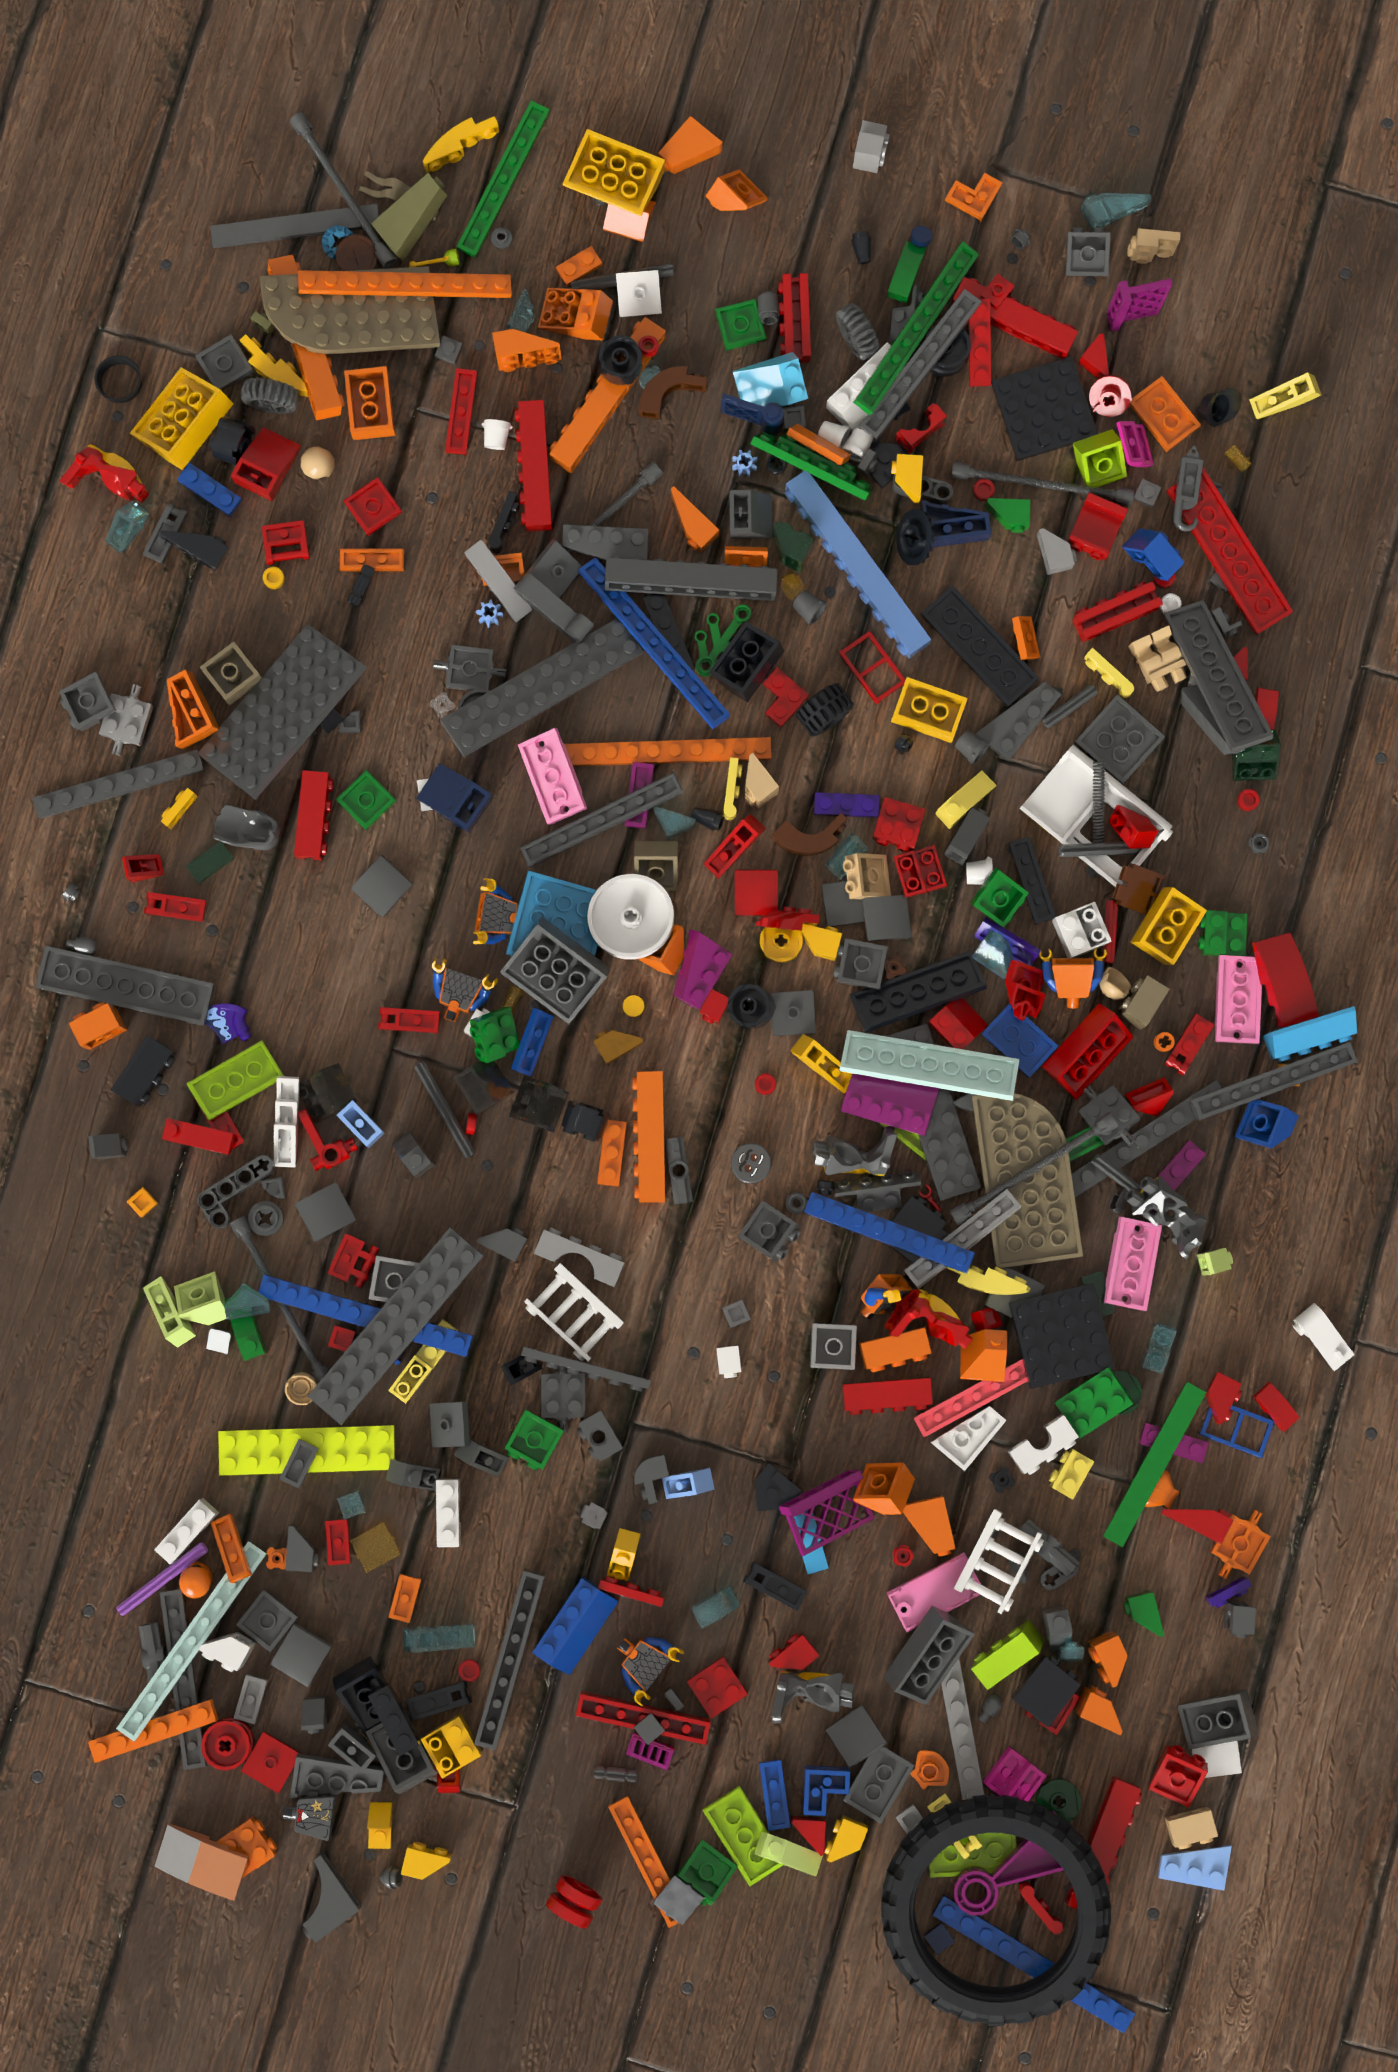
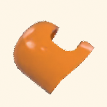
[179,1561,213,1599]

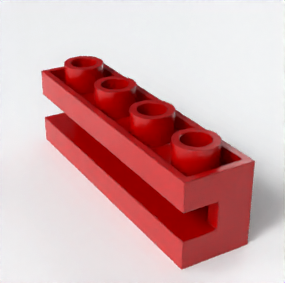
[778,273,811,363]
[1072,581,1163,643]
[294,770,334,861]
[842,1377,933,1415]

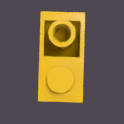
[801,922,842,961]
[607,1528,641,1581]
[824,1815,868,1862]
[401,1842,452,1880]

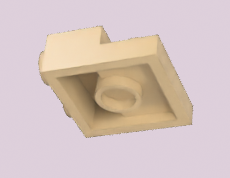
[1127,228,1181,264]
[843,853,891,899]

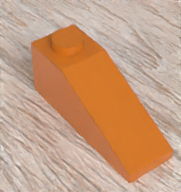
[671,486,719,553]

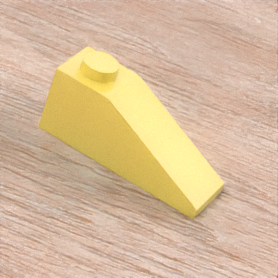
[1249,373,1322,420]
[935,770,997,829]

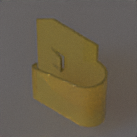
[780,572,805,600]

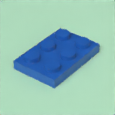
[981,1003,1058,1078]

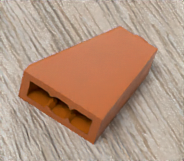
[658,116,723,174]
[903,1495,955,1556]

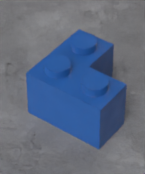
[1122,528,1185,581]
[803,1765,850,1816]

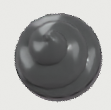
[379,1866,403,1889]

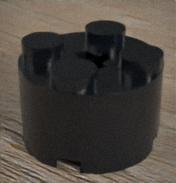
[599,335,642,385]
[209,417,255,466]
[728,984,776,1029]
[561,1100,610,1142]

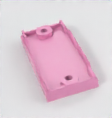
[518,728,587,824]
[1215,955,1262,1044]
[1103,1217,1162,1311]
[886,1552,981,1632]

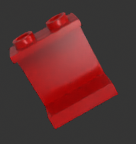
[1067,493,1128,560]

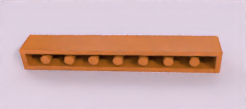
[267,255,344,420]
[549,317,666,474]

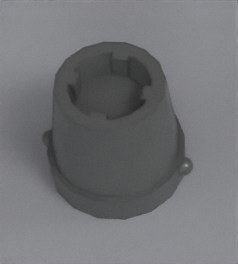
[792,590,827,625]
[955,730,990,765]

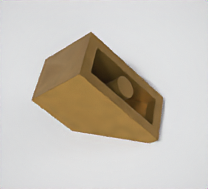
[593,1030,644,1065]

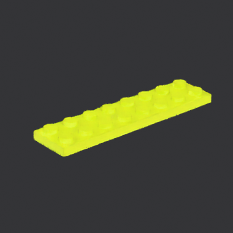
[218,1425,395,1476]

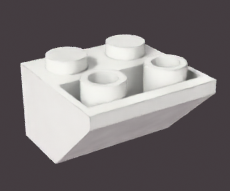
[1052,902,1112,958]
[198,1632,257,1672]

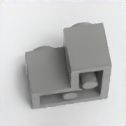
[853,120,890,173]

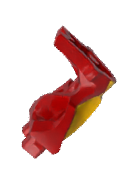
[59,444,149,504]
[884,1289,973,1349]

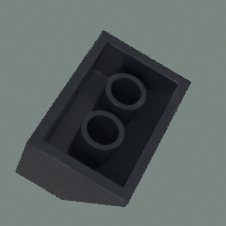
[709,621,784,703]
[111,1035,176,1107]

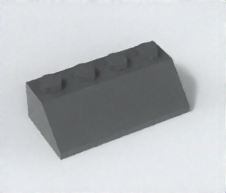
[883,1606,975,1705]

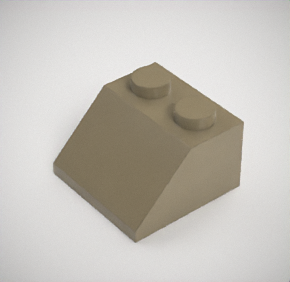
[634,841,678,891]

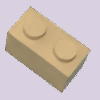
[1165,1806,1218,1849]

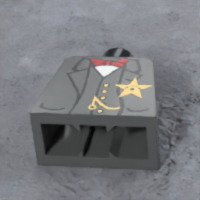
[283,1794,336,1841]

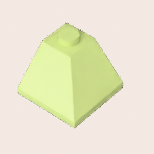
[174,1271,229,1325]

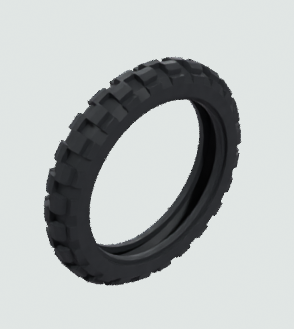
[881,1795,1111,2026]

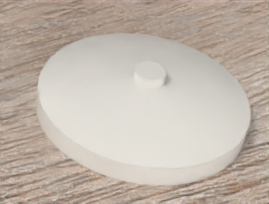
[587,874,674,959]

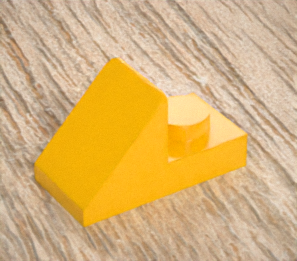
[367,1802,392,1849]

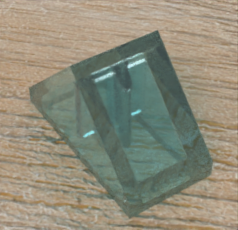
[654,806,696,840]
[224,1283,270,1320]

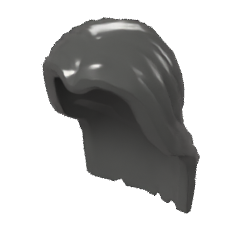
[214,804,281,850]

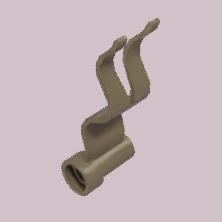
[359,171,439,221]

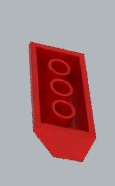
[1042,1003,1133,1100]

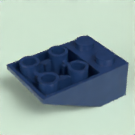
[416,763,493,834]

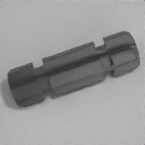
[594,1766,638,1783]

